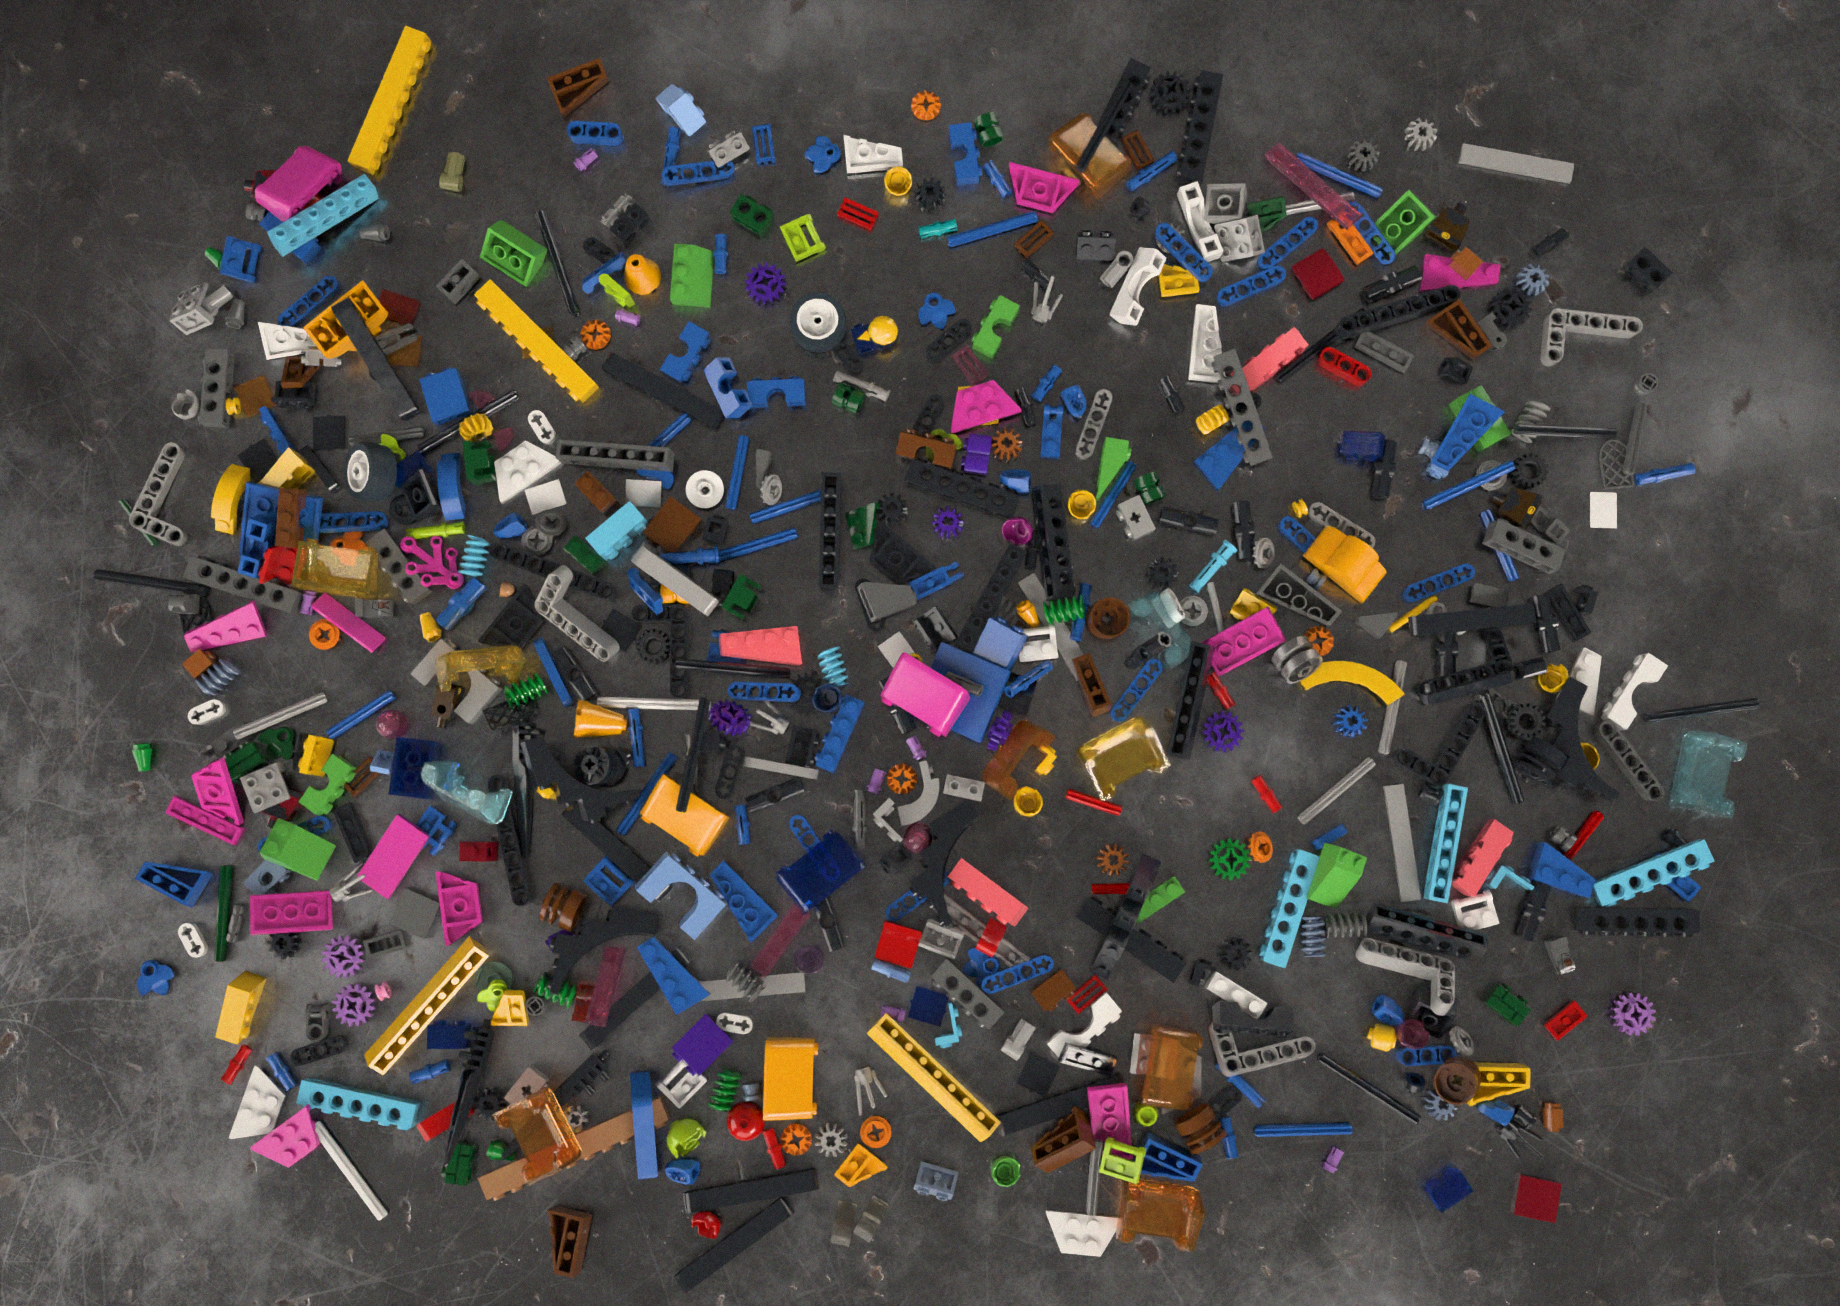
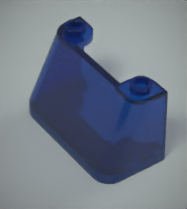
[775,830,867,915]

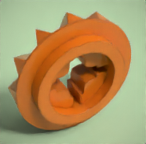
[911,90,941,120]
[580,319,611,349]
[309,619,340,650]
[1304,626,1334,656]
[887,764,917,794]
[1248,832,1273,863]
[860,1116,891,1148]
[780,1123,812,1156]

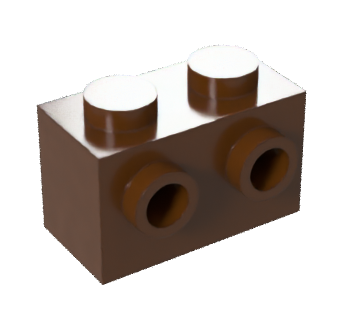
[1030,968,1076,1012]

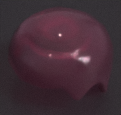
[376,710,408,740]
[903,822,933,854]
[1398,1019,1430,1049]

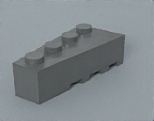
[1255,563,1342,626]

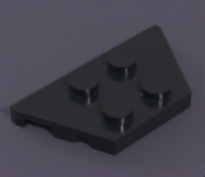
[869,520,936,585]
[478,583,544,651]

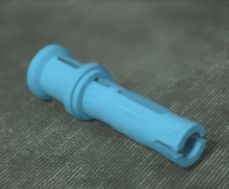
[1189,540,1238,593]

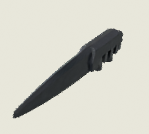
[513,713,542,858]
[444,1018,495,1167]
[501,1049,611,1160]

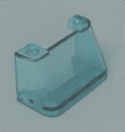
[1127,591,1192,673]
[1671,731,1748,819]
[421,760,513,825]

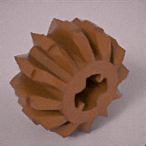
[991,428,1023,461]
[1096,843,1129,876]

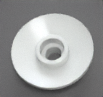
[686,470,724,508]

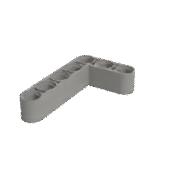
[1540,308,1643,367]
[129,442,188,546]
[631,541,720,616]
[535,565,620,662]
[1355,938,1455,1016]
[1208,1021,1316,1077]

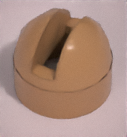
[500,581,515,597]

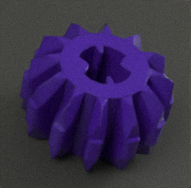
[932,506,964,539]

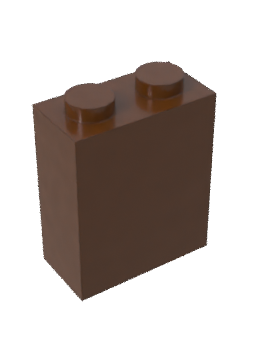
[574,471,622,518]
[643,496,703,553]

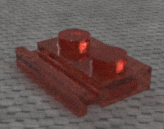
[379,289,420,325]

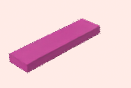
[312,593,385,653]
[165,795,244,845]

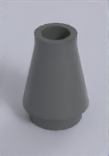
[360,223,390,242]
[225,299,245,329]

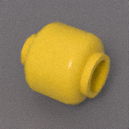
[1367,1023,1398,1052]

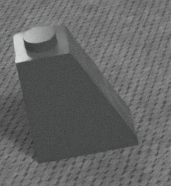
[857,582,917,623]

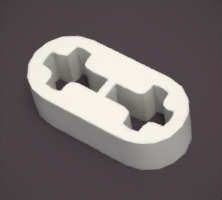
[528,410,556,444]
[1160,588,1185,623]
[188,699,226,725]
[178,923,208,958]
[716,1012,753,1034]

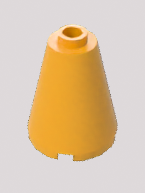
[623,254,661,295]
[573,700,627,738]

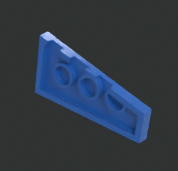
[1431,394,1505,471]
[1194,421,1265,491]
[710,861,778,943]
[637,937,711,1015]

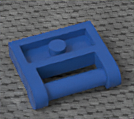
[219,236,262,283]
[583,856,635,907]

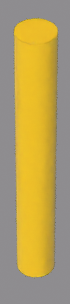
[1388,595,1438,633]

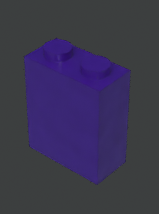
[671,1014,733,1077]

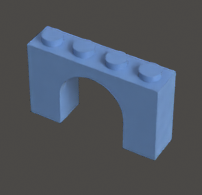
[635,851,726,940]

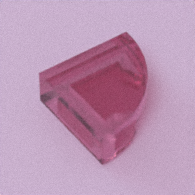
[468,391,496,409]
[493,427,513,451]

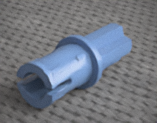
[871,958,910,983]

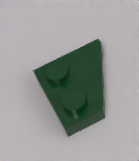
[1246,196,1287,233]
[845,502,879,550]

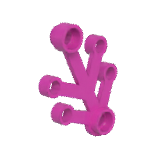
[400,536,464,589]

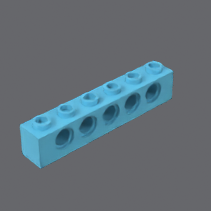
[267,174,379,257]
[1423,784,1468,903]
[1592,839,1714,908]
[1258,849,1320,968]
[296,1078,421,1130]

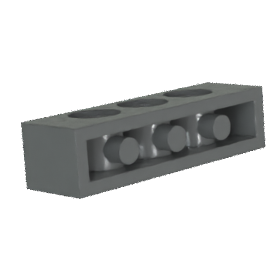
[197,348,235,428]
[1482,519,1566,574]
[366,529,434,605]
[931,957,1004,1030]

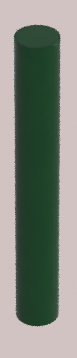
[119,498,159,547]

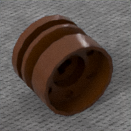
[1085,597,1130,639]
[539,882,587,932]
[1434,1056,1481,1105]
[1174,1103,1227,1154]

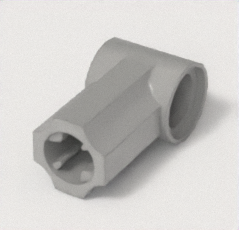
[1100,251,1133,288]
[201,283,234,316]
[1000,1018,1036,1061]

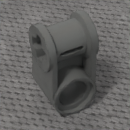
[305,1003,330,1042]

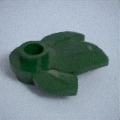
[258,726,294,760]

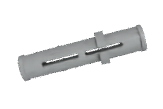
[833,370,890,402]

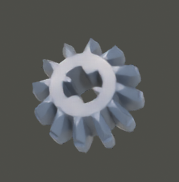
[1516,263,1550,296]
[1424,1088,1458,1120]

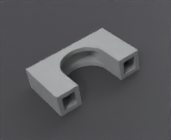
[411,639,503,724]

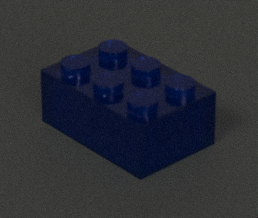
[388,737,441,800]

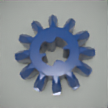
[1334,705,1368,738]

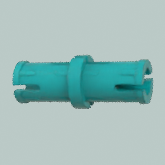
[918,218,958,239]

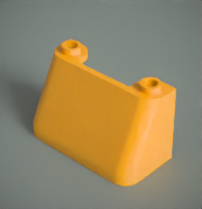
[640,774,730,857]
[763,1037,818,1121]

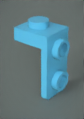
[1484,864,1534,890]
[935,1001,962,1048]

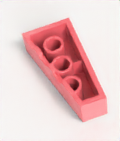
[1230,327,1309,394]
[719,626,802,666]
[1451,819,1514,897]
[948,858,1029,926]

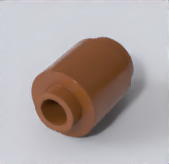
[1542,1103,1564,1132]

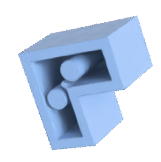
[655,84,706,137]

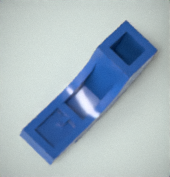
[437,453,466,520]

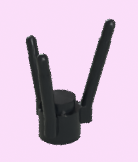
[1499,1120,1544,1159]

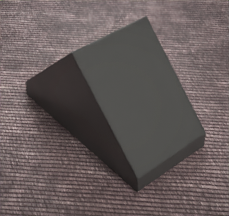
[1355,612,1398,639]

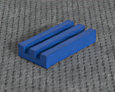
[752,124,776,164]

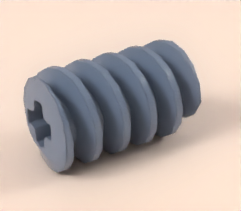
[195,656,241,696]
[1300,916,1326,957]

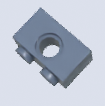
[243,860,292,895]

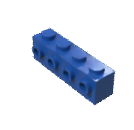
[814,694,865,773]

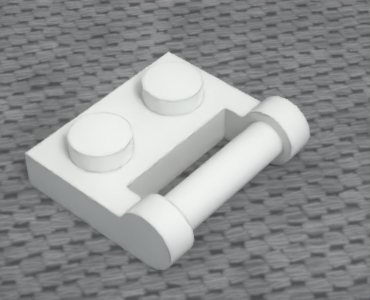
[1019,624,1058,663]
[1451,890,1499,931]
[655,1060,708,1109]

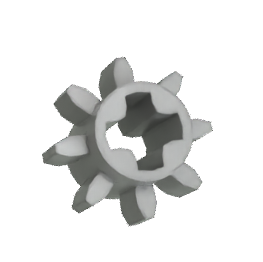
[564,1105,590,1131]

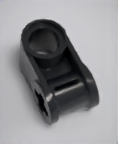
[711,569,734,606]

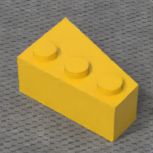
[258,447,315,488]
[215,970,267,1044]
[1467,1062,1530,1106]

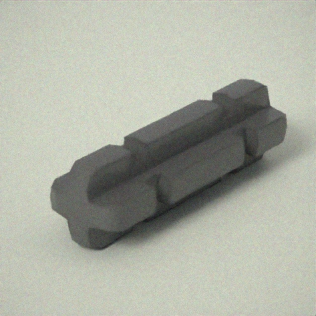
[226,904,245,943]

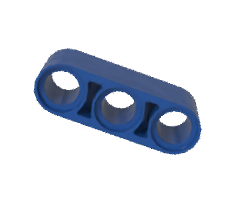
[566,121,624,146]
[1395,1044,1457,1066]

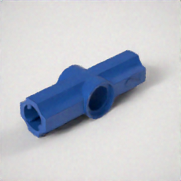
[436,576,487,631]

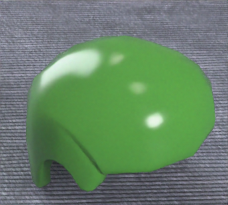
[991,1156,1021,1187]

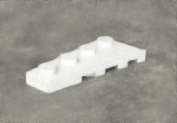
[1188,304,1225,383]

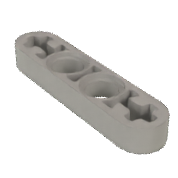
[1075,389,1112,460]
[1308,502,1375,548]
[743,757,819,780]

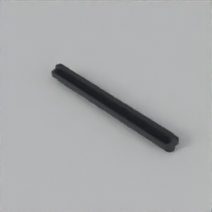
[1075,80,1133,173]
[535,209,579,316]
[1275,308,1365,383]
[417,390,519,454]
[1513,424,1618,439]
[93,569,208,596]
[675,658,790,679]
[1479,693,1524,804]
[676,697,711,813]
[1644,698,1760,723]
[1317,1053,1421,1124]

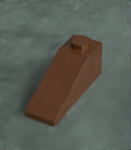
[1072,653,1112,718]

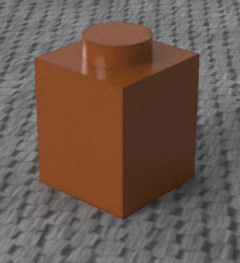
[1449,247,1483,280]
[182,649,219,680]

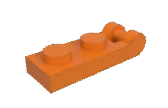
[1327,212,1374,265]

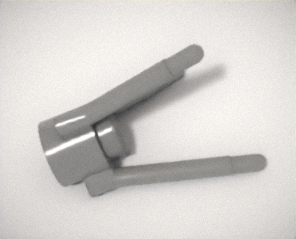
[1031,276,1063,323]
[750,701,790,735]
[329,862,373,902]
[854,1066,887,1116]

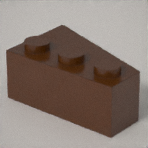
[547,58,609,118]
[1425,299,1492,360]
[1031,1106,1096,1173]
[547,1205,592,1278]

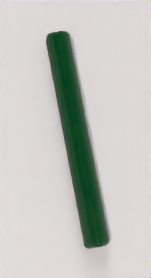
[214,865,232,962]

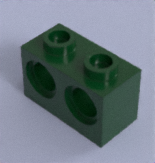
[729,194,774,237]

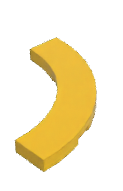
[1300,661,1404,705]

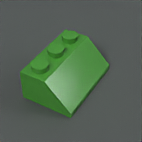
[480,220,547,287]
[670,244,714,308]
[1449,385,1512,453]

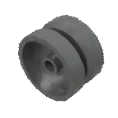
[1272,636,1323,684]

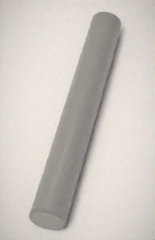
[1206,582,1225,633]

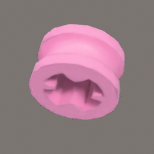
[375,981,392,1001]

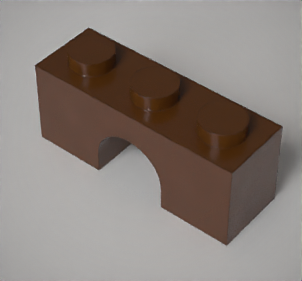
[896,428,958,468]
[275,487,307,548]

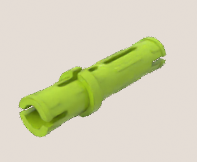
[406,521,465,539]

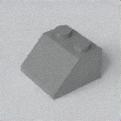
[1204,183,1248,225]

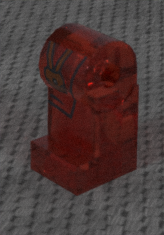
[572,984,596,1023]

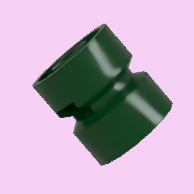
[973,112,1004,148]
[831,382,866,415]
[1133,471,1166,505]

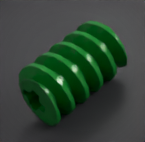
[1043,595,1085,625]
[504,673,547,709]
[533,972,578,1009]
[707,1067,742,1112]

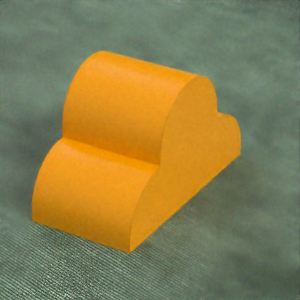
[303,280,388,359]
[1303,526,1387,604]

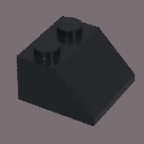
[401,469,442,520]
[996,672,1037,717]
[1403,985,1457,1039]

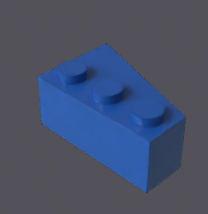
[1527,842,1596,898]
[134,861,213,908]
[1134,1131,1203,1182]

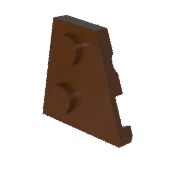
[281,356,323,388]

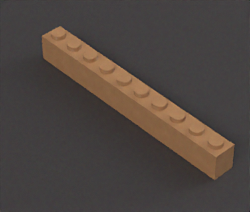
[478,1096,671,1201]

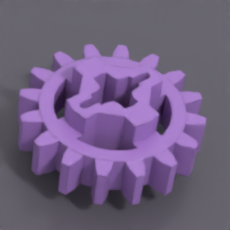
[322,935,366,978]
[332,983,377,1027]
[1611,992,1656,1036]

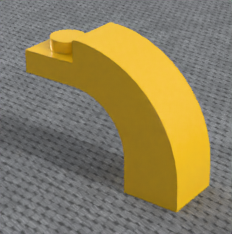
[211,464,250,535]

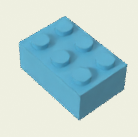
[585,501,649,561]

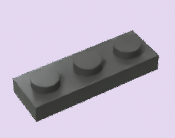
[1354,332,1415,373]

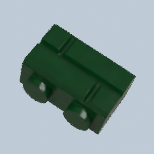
[563,535,607,576]
[223,741,269,783]
[1481,983,1531,1027]
[441,1141,476,1186]

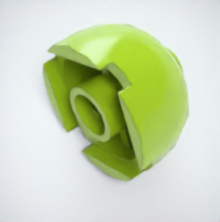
[666,1119,706,1158]

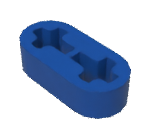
[1311,823,1348,850]

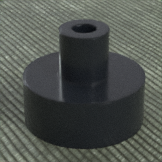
[1131,196,1151,217]
[1404,1073,1426,1094]

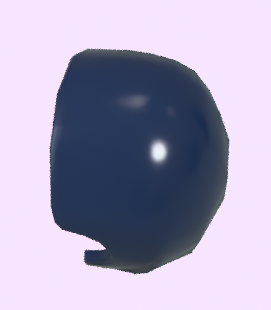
[811,683,843,713]

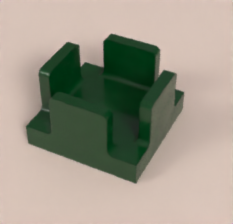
[462,441,496,486]
[721,573,763,621]

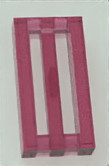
[952,345,989,386]

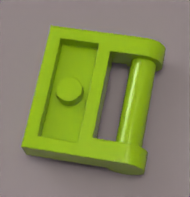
[780,214,826,262]
[599,274,635,309]
[1099,1137,1146,1184]

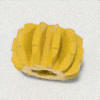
[1196,405,1229,434]
[459,413,493,442]

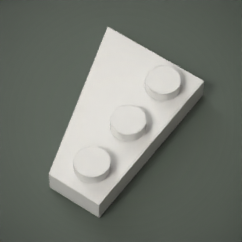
[844,135,903,174]
[258,322,319,360]
[1557,647,1602,716]

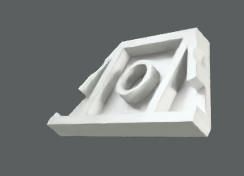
[494,440,561,504]
[229,1065,287,1139]
[1046,1209,1122,1257]

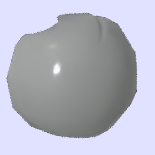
[171,389,201,419]

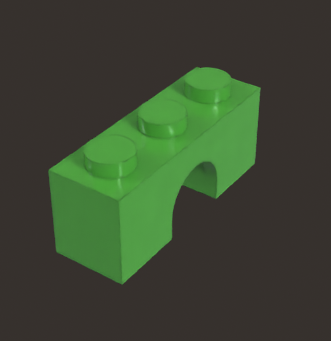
[971,295,1020,359]
[298,754,356,816]

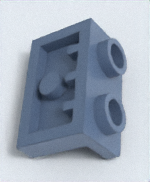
[913,1161,959,1201]

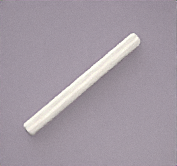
[597,697,711,710]
[315,1121,388,1220]

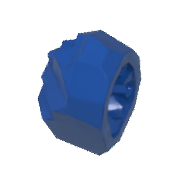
[1060,384,1086,417]
[1000,469,1031,493]
[493,512,528,539]
[1372,994,1404,1026]
[1478,1100,1515,1126]
[665,1159,701,1185]

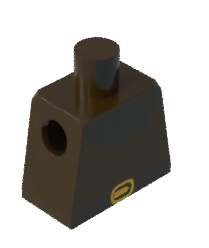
[1424,203,1470,252]
[1492,487,1543,530]
[431,682,465,729]

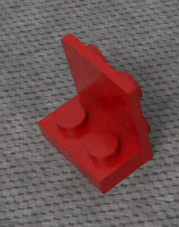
[258,545,306,585]
[875,920,922,968]

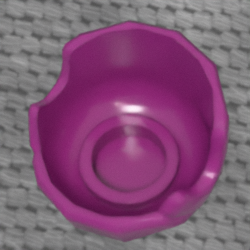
[1002,516,1033,545]

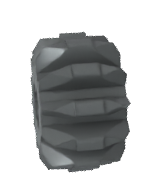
[1347,138,1380,172]

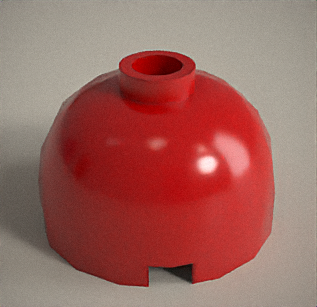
[726,1101,766,1141]

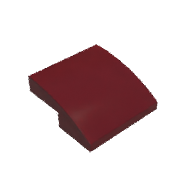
[1291,248,1345,300]
[1514,1174,1562,1223]

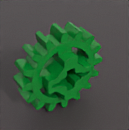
[1208,838,1252,881]

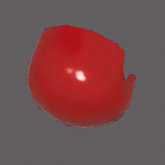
[691,1211,721,1239]

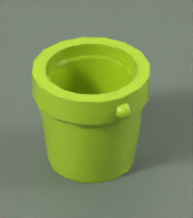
[1132,1100,1158,1126]

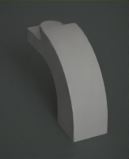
[897,761,939,826]

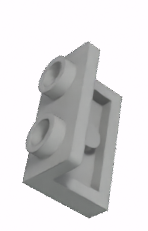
[706,130,750,167]
[918,919,965,959]

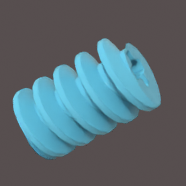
[458,535,491,577]
[817,646,850,688]

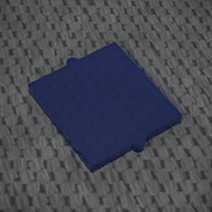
[908,986,948,1027]

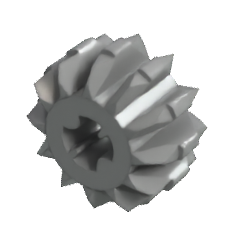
[1404,118,1437,151]
[815,1123,848,1157]

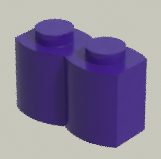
[961,433,992,476]

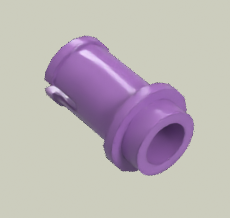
[574,148,598,171]
[615,307,641,326]
[299,590,317,615]
[906,735,927,761]
[867,769,886,794]
[880,1004,906,1023]
[1323,1146,1344,1173]

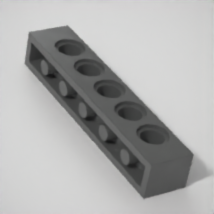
[1211,349,1273,466]
[556,440,675,472]
[183,554,303,615]

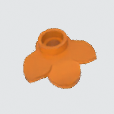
[330,531,369,566]

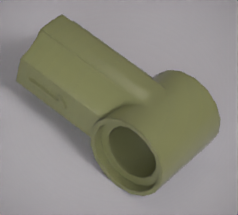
[439,152,466,192]

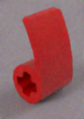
[975,918,1007,957]

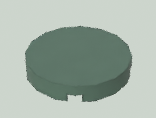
[474,960,514,992]

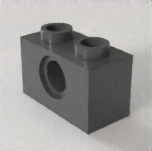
[436,259,481,305]

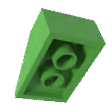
[1372,190,1438,256]
[1095,437,1132,501]
[259,818,336,881]
[1307,843,1367,909]

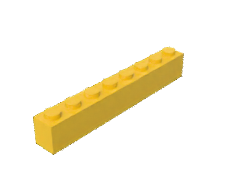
[347,25,431,175]
[474,279,599,403]
[364,936,489,1075]
[867,1013,1001,1142]

